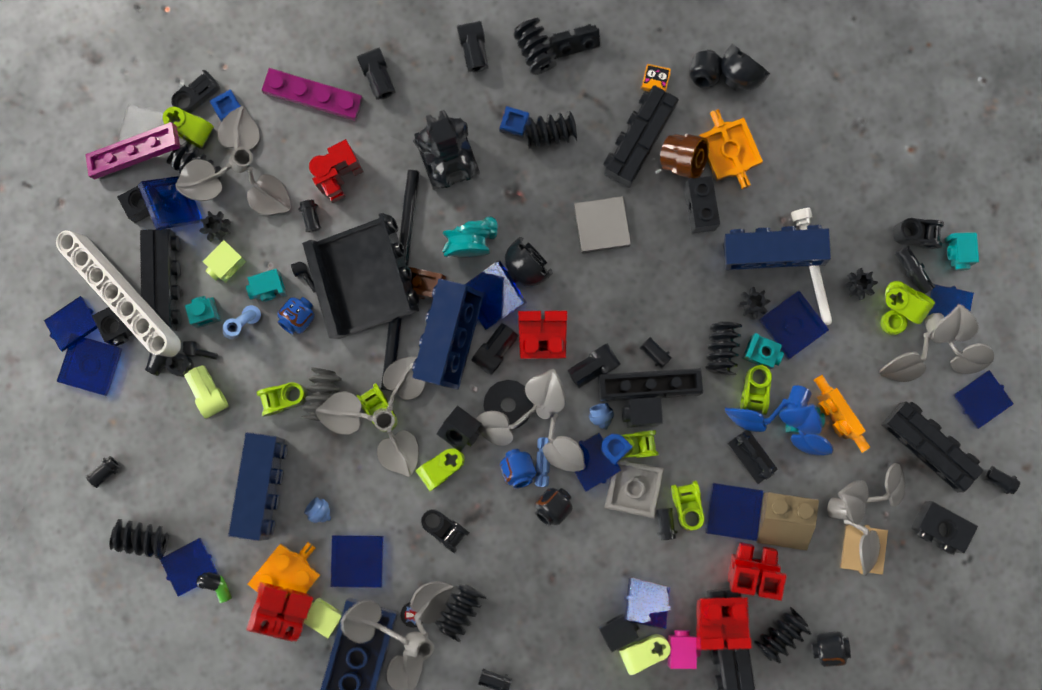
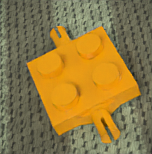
[698,109,763,189]
[813,374,871,453]
[247,541,321,593]

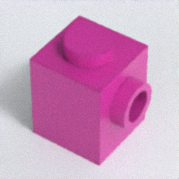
[668,630,701,669]

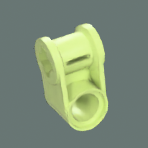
[618,634,670,675]

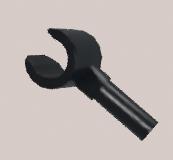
[291,262,316,293]
[183,341,218,360]

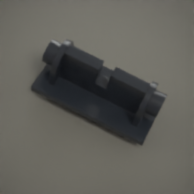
[549,24,601,59]
[728,430,778,484]

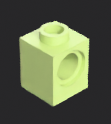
[203,240,246,283]
[304,598,342,638]

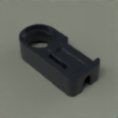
[171,70,220,113]

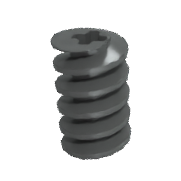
[301,367,342,421]

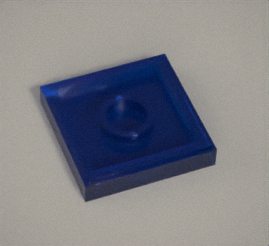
[138,176,202,230]
[465,261,527,330]
[759,290,829,360]
[56,334,122,396]
[705,483,763,541]
[330,535,384,588]

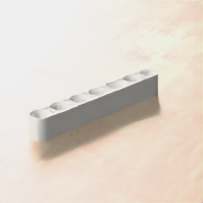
[56,230,181,357]

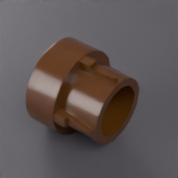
[660,134,709,179]

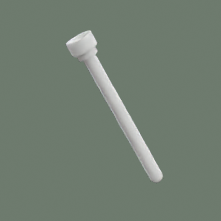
[791,208,832,325]

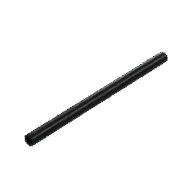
[381,170,419,391]

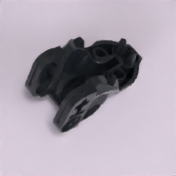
[413,110,480,190]

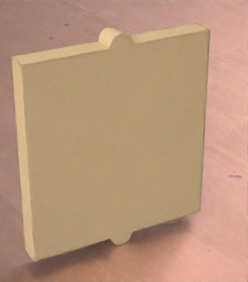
[840,524,888,575]

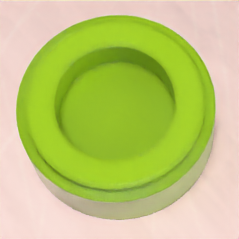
[881,310,908,335]

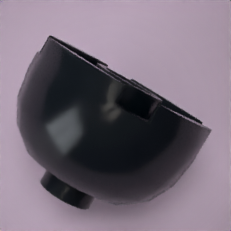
[721,44,771,91]
[505,237,553,287]

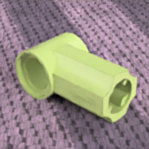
[184,365,229,419]

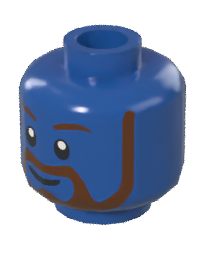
[277,297,315,335]
[500,449,536,489]

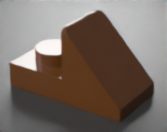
[409,267,446,299]

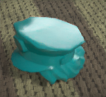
[442,216,498,258]

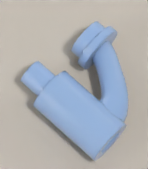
[223,305,261,339]

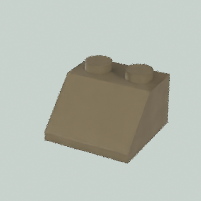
[756,492,819,551]

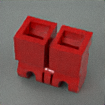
[309,139,364,203]
[518,311,567,359]
[728,542,787,601]
[246,582,313,642]
[696,597,752,650]

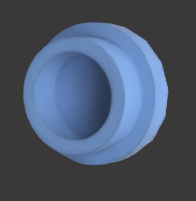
[589,403,614,430]
[304,497,331,523]

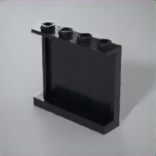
[302,213,419,339]

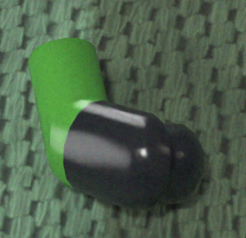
[196,572,232,603]

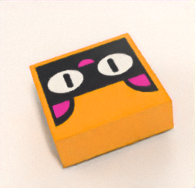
[641,64,671,92]

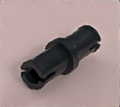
[895,245,936,294]

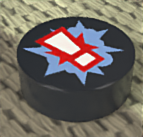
[400,602,423,628]

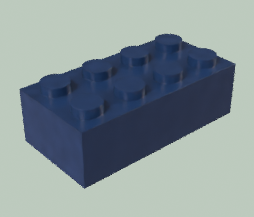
[724,225,831,270]
[412,279,485,390]
[228,432,288,541]
[320,598,398,690]

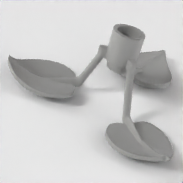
[175,106,291,215]
[879,304,994,382]
[316,357,425,477]
[476,369,586,471]
[827,463,905,576]
[341,582,454,690]

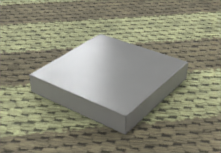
[574,196,631,253]
[605,459,664,518]

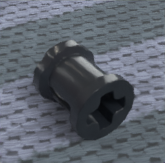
[166,353,194,377]

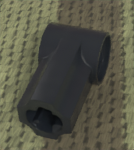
[457,21,488,73]
[357,47,396,100]
[471,323,519,375]
[567,343,621,389]

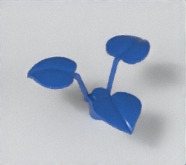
[725,385,834,456]

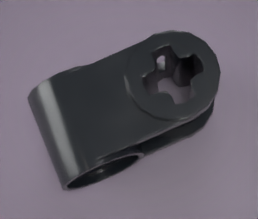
[892,218,944,249]
[421,509,470,553]

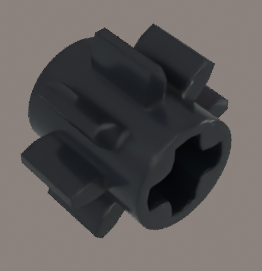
[199,211,231,242]
[844,268,878,300]
[738,287,771,319]

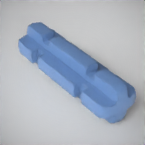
[535,437,550,487]

